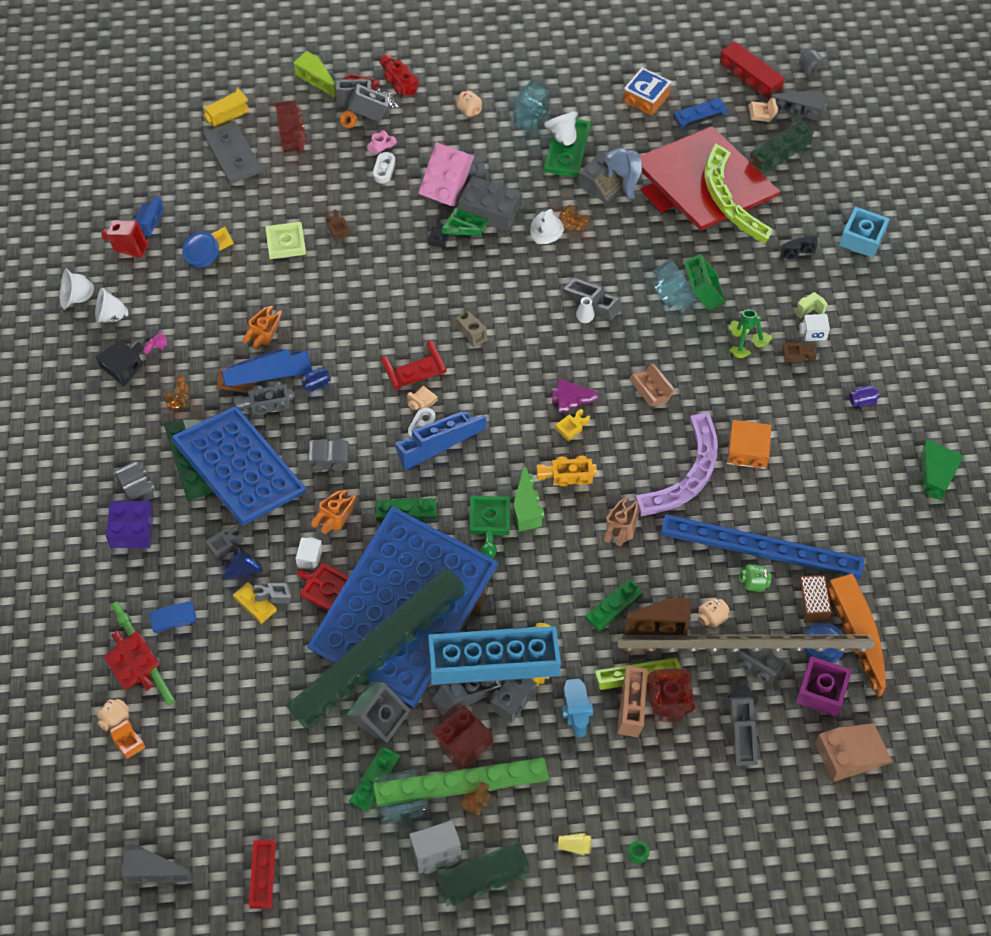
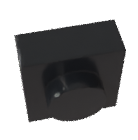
[728,683,759,705]

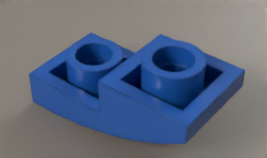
[149,601,197,633]

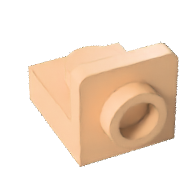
[407,386,438,412]

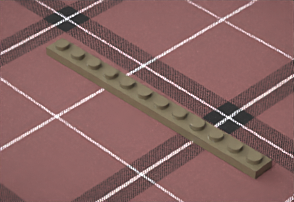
[618,635,874,651]

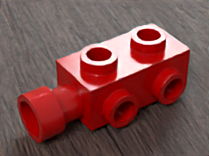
[379,54,419,97]

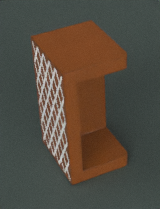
[798,575,831,623]

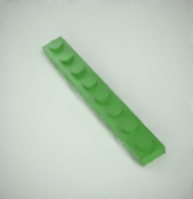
[373,758,549,807]

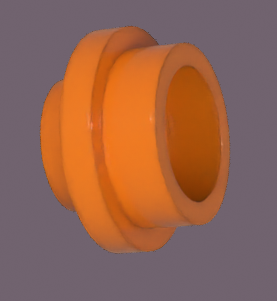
[340,111,357,128]

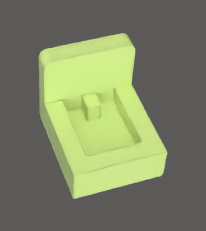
[796,292,827,318]

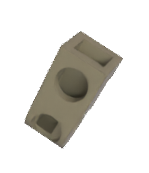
[454,311,487,348]

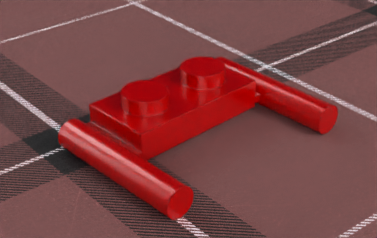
[380,341,447,390]

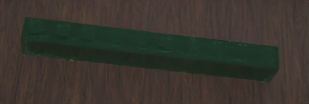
[286,566,466,729]

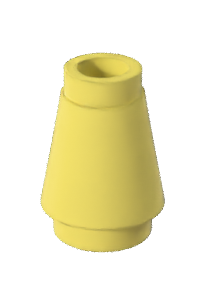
[558,833,591,856]

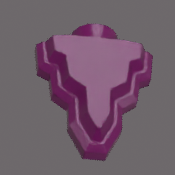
[552,379,598,413]

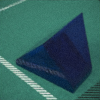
[222,545,263,580]

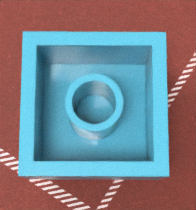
[839,207,889,258]

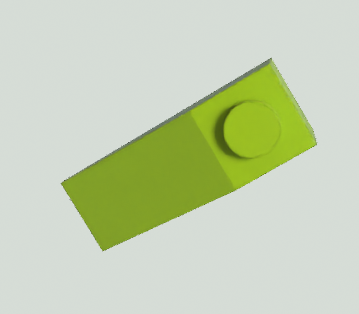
[293,51,336,97]

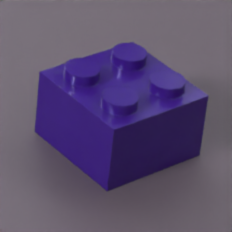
[106,501,154,548]

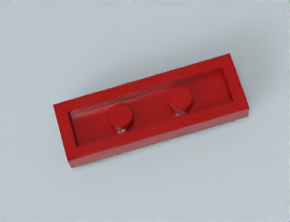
[248,840,277,909]

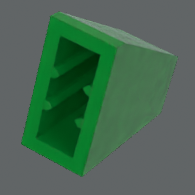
[921,439,963,501]

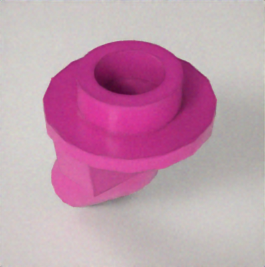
[143,332,167,354]

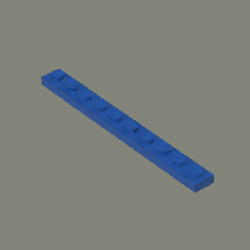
[661,514,865,579]

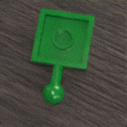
[469,496,510,558]

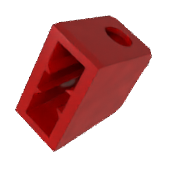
[101,221,148,258]

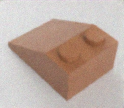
[815,723,892,782]

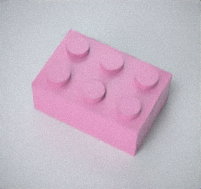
[418,142,474,207]

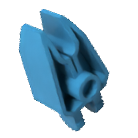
[562,679,593,738]

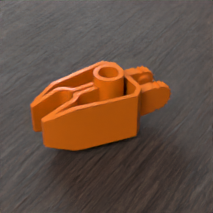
[242,306,281,350]
[311,490,356,534]

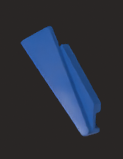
[221,349,312,386]

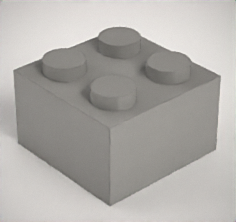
[409,820,461,874]

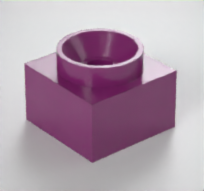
[796,656,852,717]

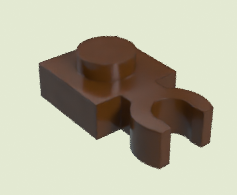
[325,209,351,240]
[782,343,817,362]

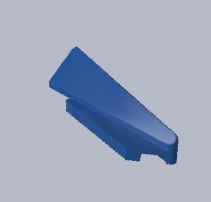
[395,411,487,470]

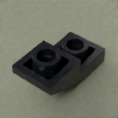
[780,236,818,260]

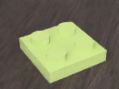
[265,222,306,259]

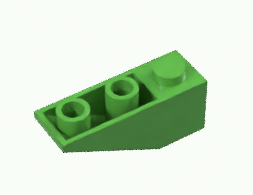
[513,467,545,532]

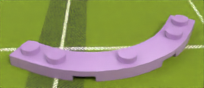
[636,412,718,516]

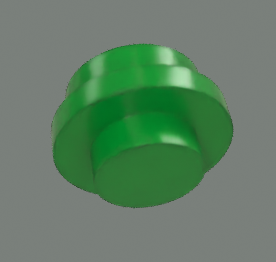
[627,841,650,864]

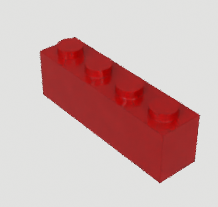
[719,41,785,100]

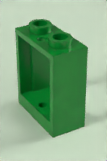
[684,254,726,311]

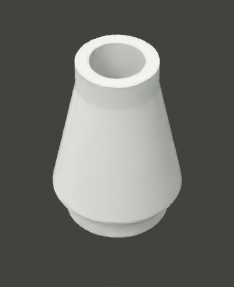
[576,297,595,323]

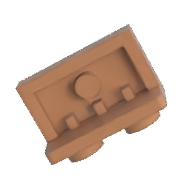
[629,363,675,406]

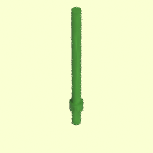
[111,602,175,705]

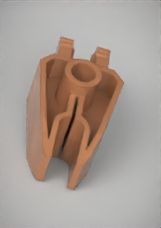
[604,498,638,546]

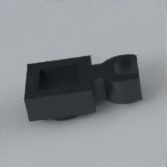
[428,218,450,248]

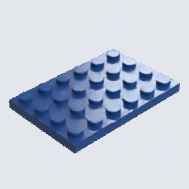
[171,406,307,526]

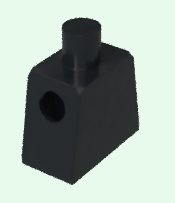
[95,341,144,387]

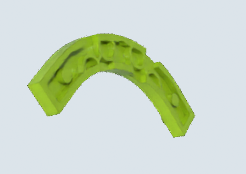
[704,144,773,244]

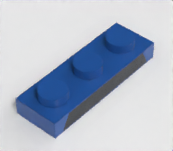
[673,98,728,129]

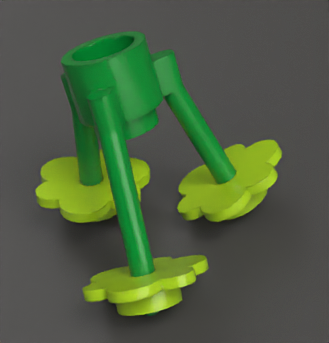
[728,309,773,358]

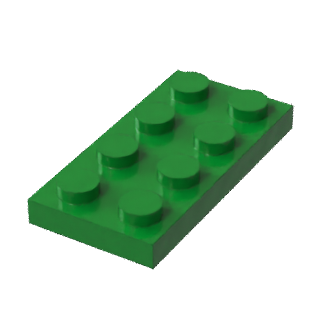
[544,116,591,178]

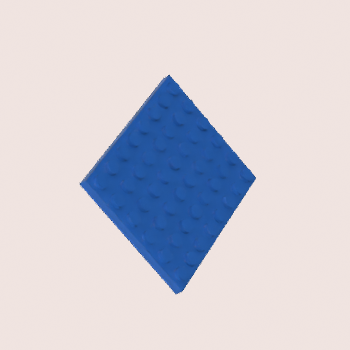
[307,507,499,708]

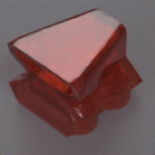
[646,668,696,722]

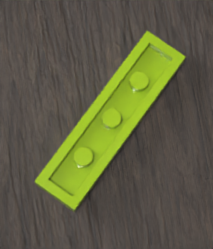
[595,658,682,690]

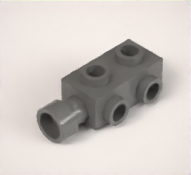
[234,382,293,415]

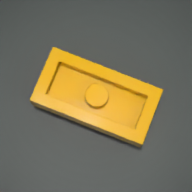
[233,582,277,624]

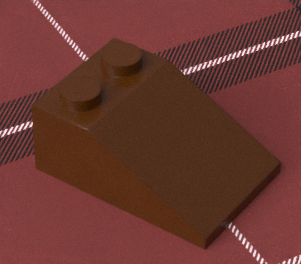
[624,596,690,635]

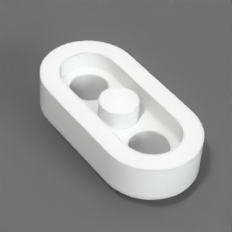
[373,152,395,183]
[408,408,436,439]

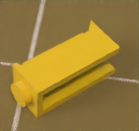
[203,87,250,128]

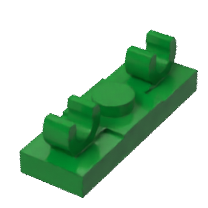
[376,498,436,521]
[585,579,643,632]
[349,746,401,813]

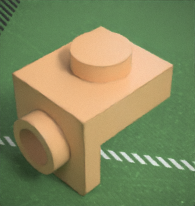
[749,98,778,122]

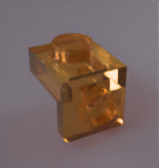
[559,204,591,232]
[164,377,190,408]
[460,782,491,816]

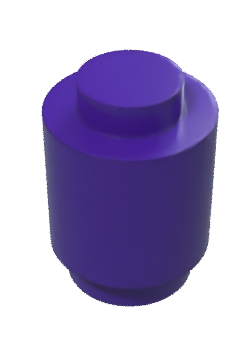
[849,385,879,408]

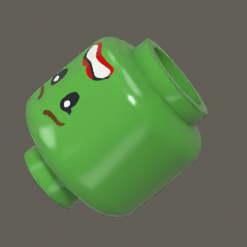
[739,564,771,592]

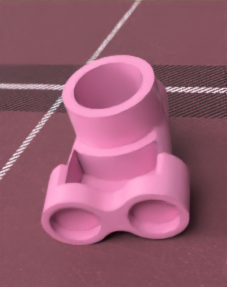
[367,130,397,155]

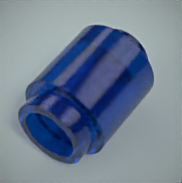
[301,367,331,392]

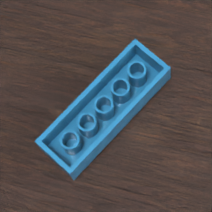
[428,626,561,685]

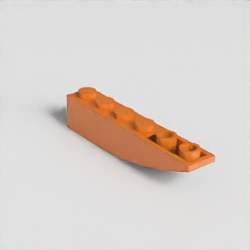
[827,574,886,697]

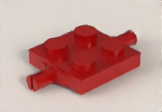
[297,562,349,612]
[103,630,160,691]

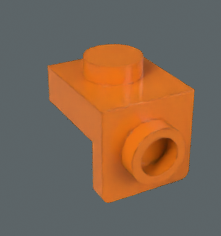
[110,720,145,759]

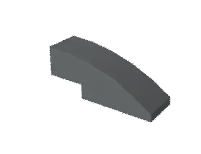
[563,278,622,320]
[729,697,758,766]

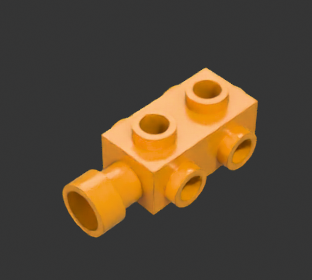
[536,456,597,486]

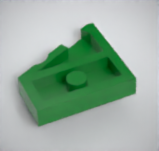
[442,208,489,236]

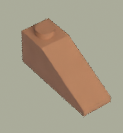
[617,666,647,737]

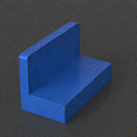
[134,197,164,236]

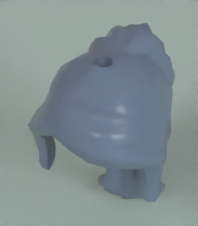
[605,148,642,200]

